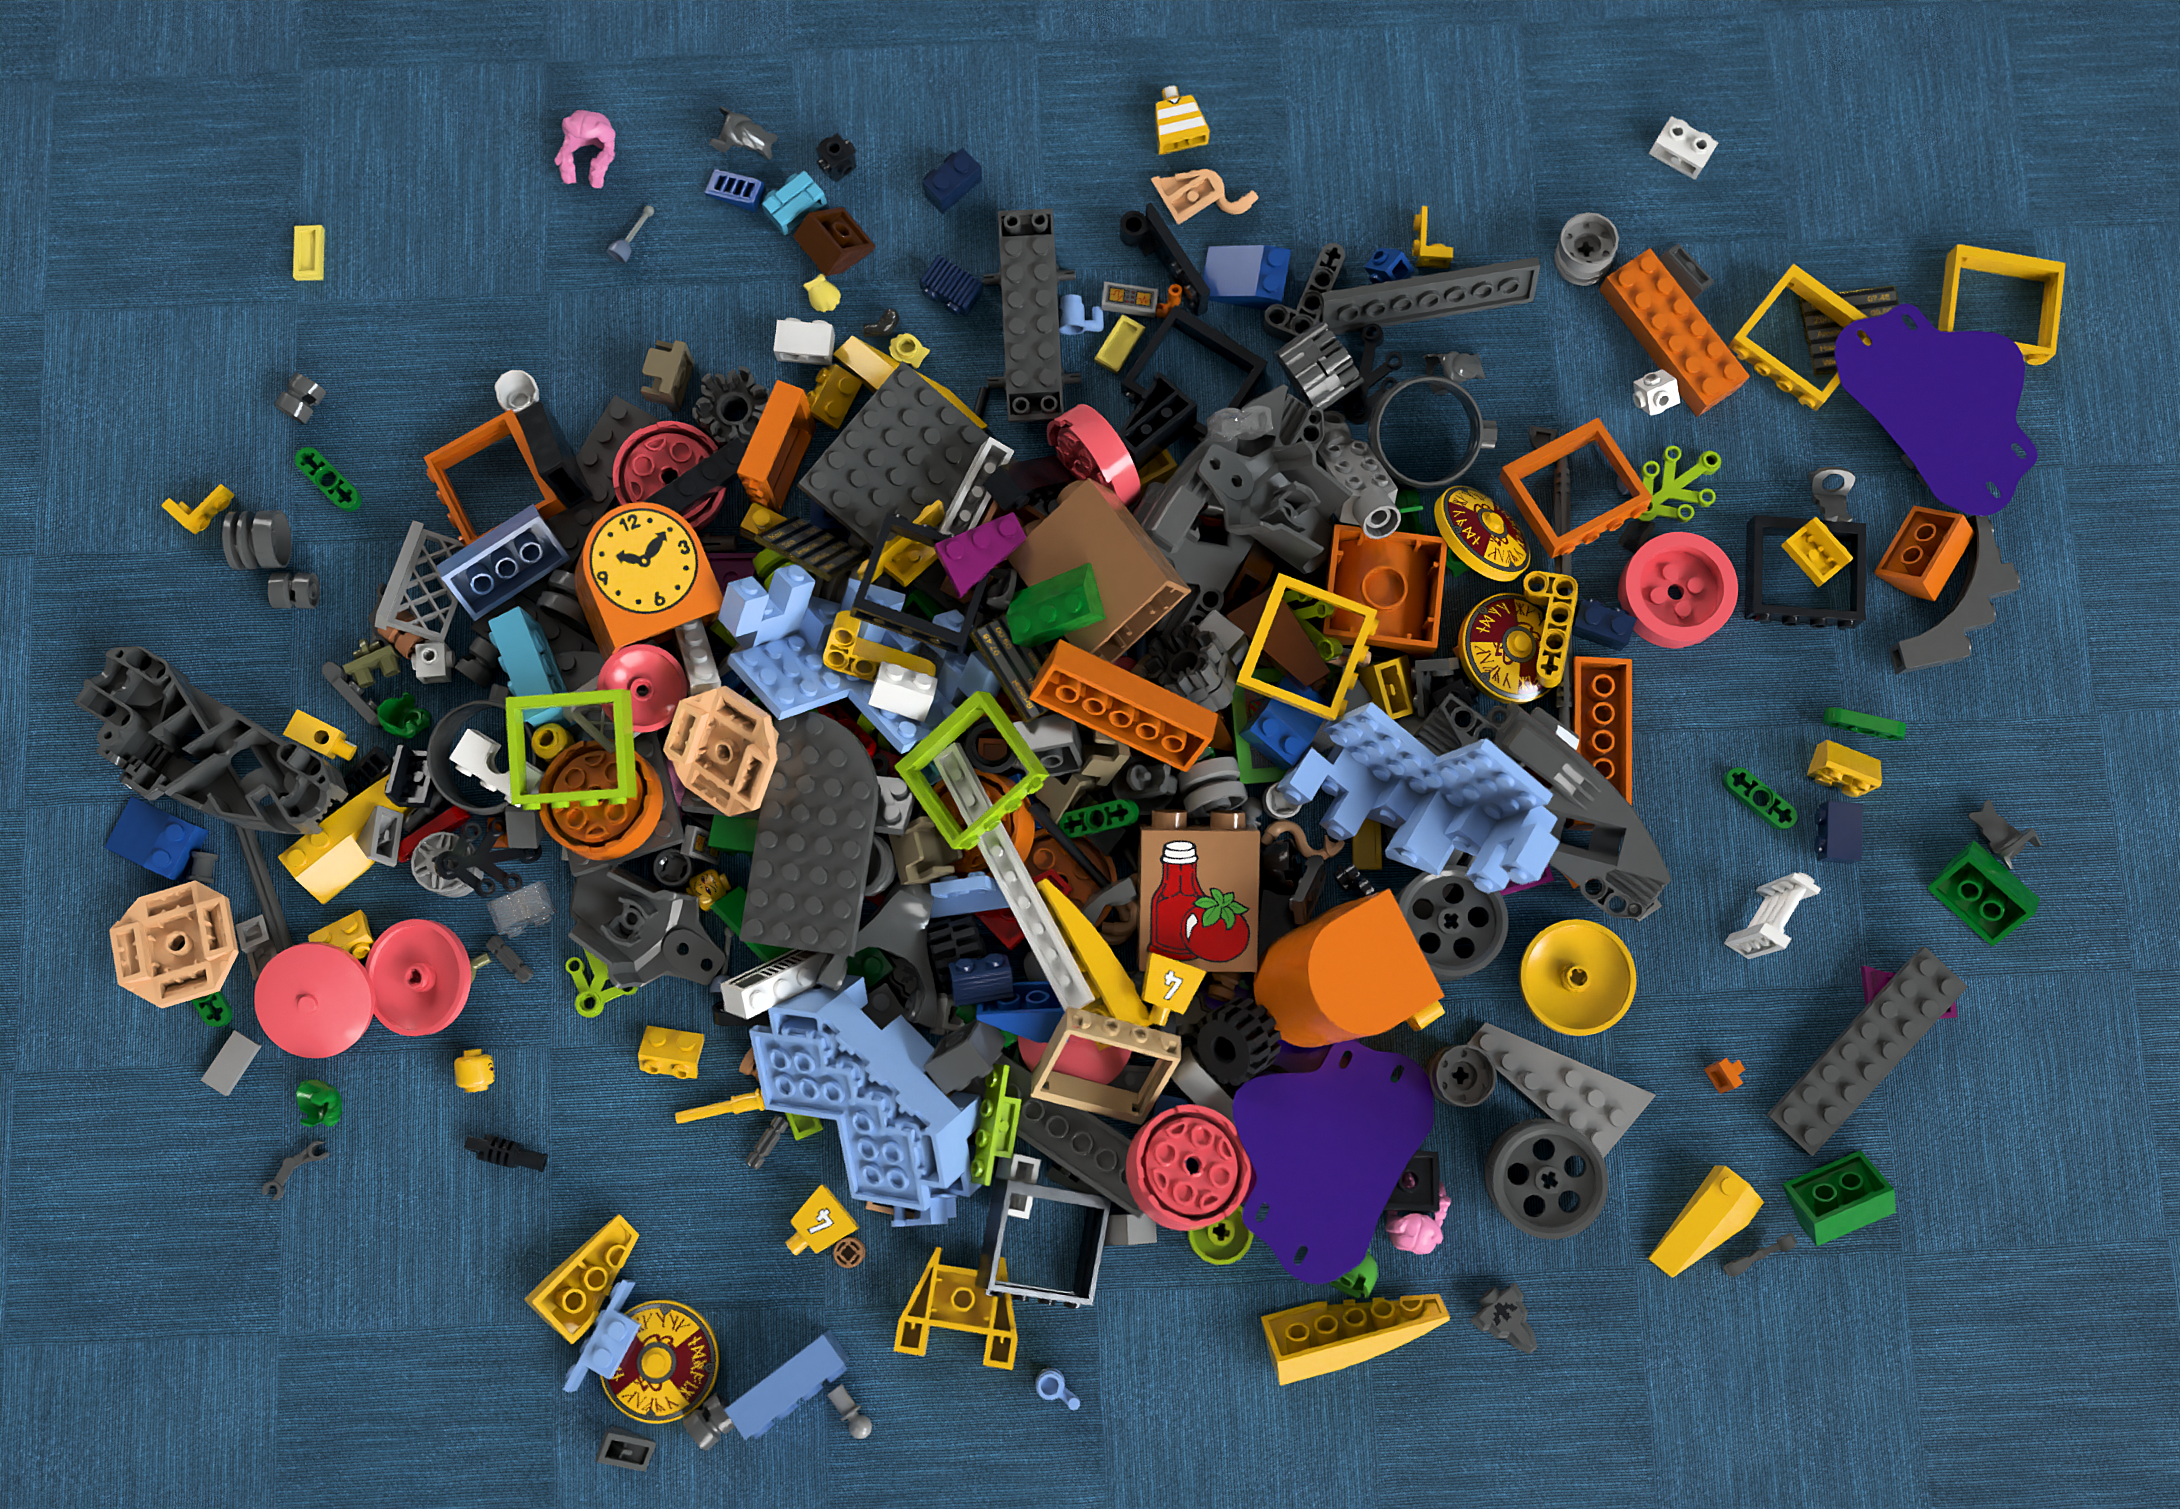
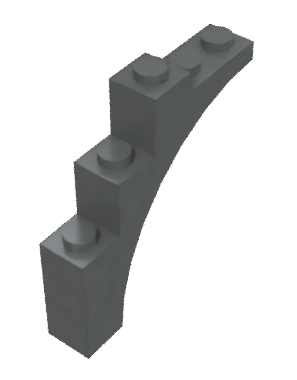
[1888,515,2020,675]

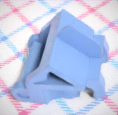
[891,1186,957,1227]

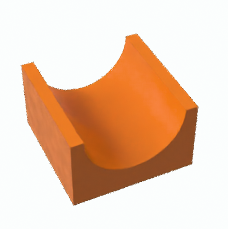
[1320,524,1447,660]

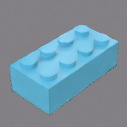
[488,606,577,730]

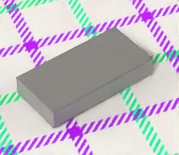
[201,1030,262,1096]

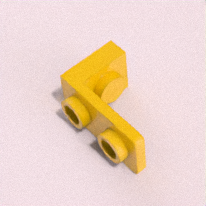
[1412,205,1453,269]
[161,484,234,535]

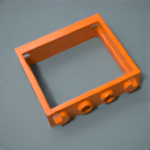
[737,380,817,514]
[423,409,567,547]
[1499,418,1652,559]

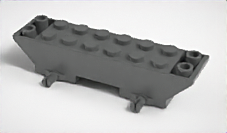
[983,208,1081,423]

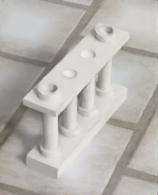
[1724,872,1821,959]

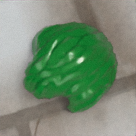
[377,692,432,739]
[296,1079,342,1127]

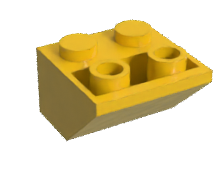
[1357,654,1417,720]
[1807,740,1882,797]

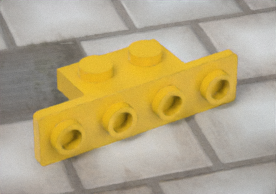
[857,499,945,587]

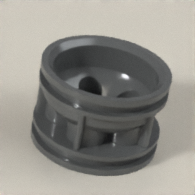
[1395,865,1508,982]
[1484,1118,1608,1239]

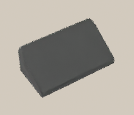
[1659,244,1715,301]

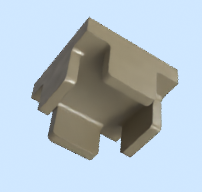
[640,340,695,413]
[1076,722,1130,786]
[1036,771,1104,827]
[888,816,963,885]

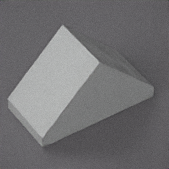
[1197,610,1249,665]
[356,805,404,867]
[1103,1213,1157,1246]

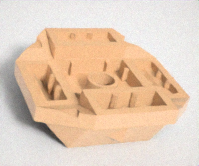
[663,686,779,816]
[109,880,238,1008]

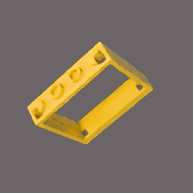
[1938,244,2066,365]
[1728,263,1872,411]
[1236,573,1379,722]

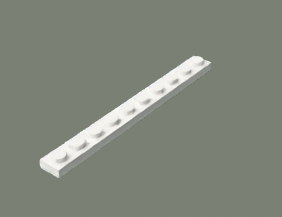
[933,742,1095,1011]

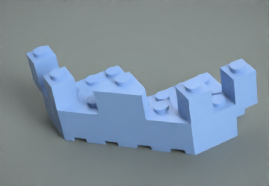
[718,564,1002,754]
[1276,702,1559,894]
[749,975,993,1211]

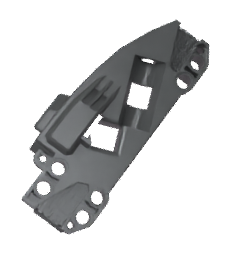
[1132,384,1324,645]
[73,646,348,834]
[1413,692,1672,919]

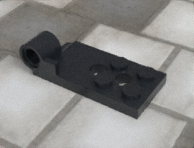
[1120,202,1210,317]
[1383,1151,1440,1213]

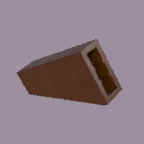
[1226,586,1331,692]

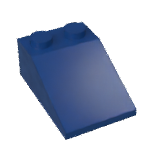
[1203,245,1291,311]
[1239,675,1331,770]
[104,796,209,883]
[976,981,1069,1043]

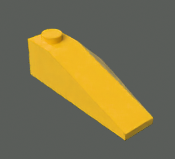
[1647,1165,1764,1278]
[524,1214,639,1344]

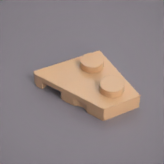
[1151,170,1224,225]

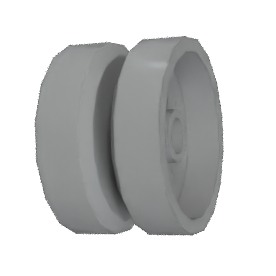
[1176,757,1248,818]

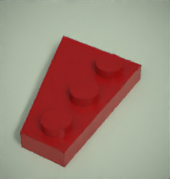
[974,869,1073,951]

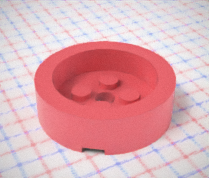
[1047,404,1141,508]
[612,421,727,533]
[1618,532,1738,649]
[1126,1105,1251,1231]

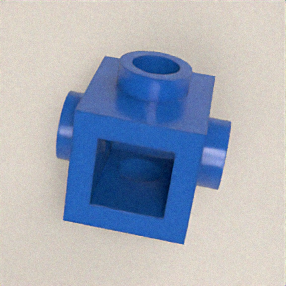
[1364,247,1414,284]

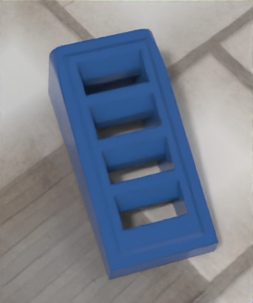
[705,169,765,213]

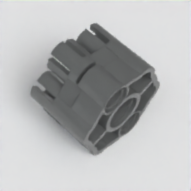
[1274,321,1364,410]
[692,366,771,449]
[1141,621,1239,712]

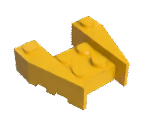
[894,1247,1018,1370]

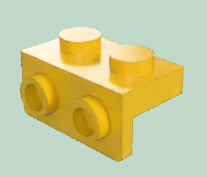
[806,364,863,430]
[1781,517,1853,587]
[308,909,376,960]
[638,1025,705,1079]

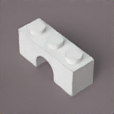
[449,729,545,807]

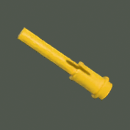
[675,1088,765,1124]

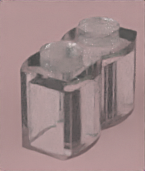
[1206,406,1273,442]
[486,881,557,939]

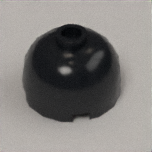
[1259,839,1303,895]

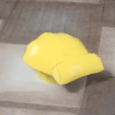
[803,273,841,312]
[889,333,930,369]

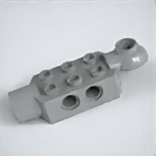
[1316,411,1401,539]

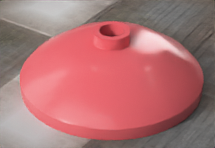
[597,644,687,733]

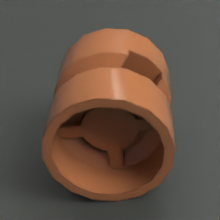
[377,609,429,660]

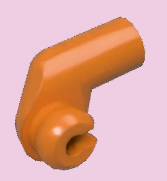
[1155,284,1182,320]

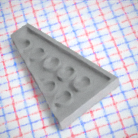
[1465,1022,1656,1159]

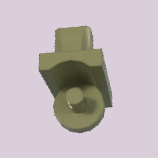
[343,638,402,689]

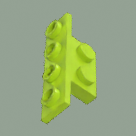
[970,1064,1022,1186]

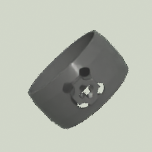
[1367,375,1498,488]
[427,684,548,816]

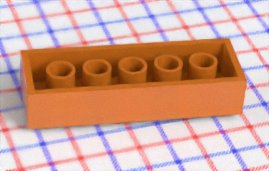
[1599,248,1750,417]
[1029,639,1218,773]
[1567,656,1632,831]

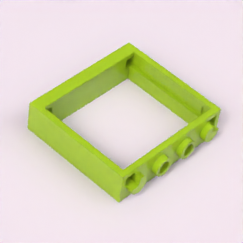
[505,689,637,810]
[894,691,1050,850]

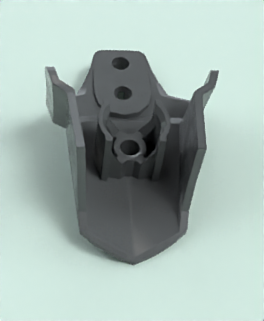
[1196,440,1353,574]
[568,864,727,989]

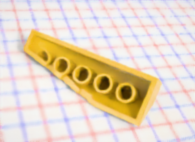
[833,336,988,431]
[278,774,413,905]
[1035,879,1153,1051]
[1261,1294,1450,1385]

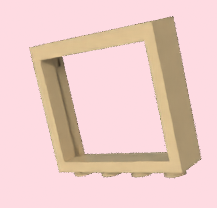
[1031,1006,1181,1125]

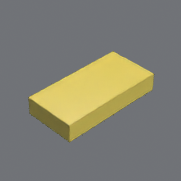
[293,225,325,281]
[1094,314,1145,375]

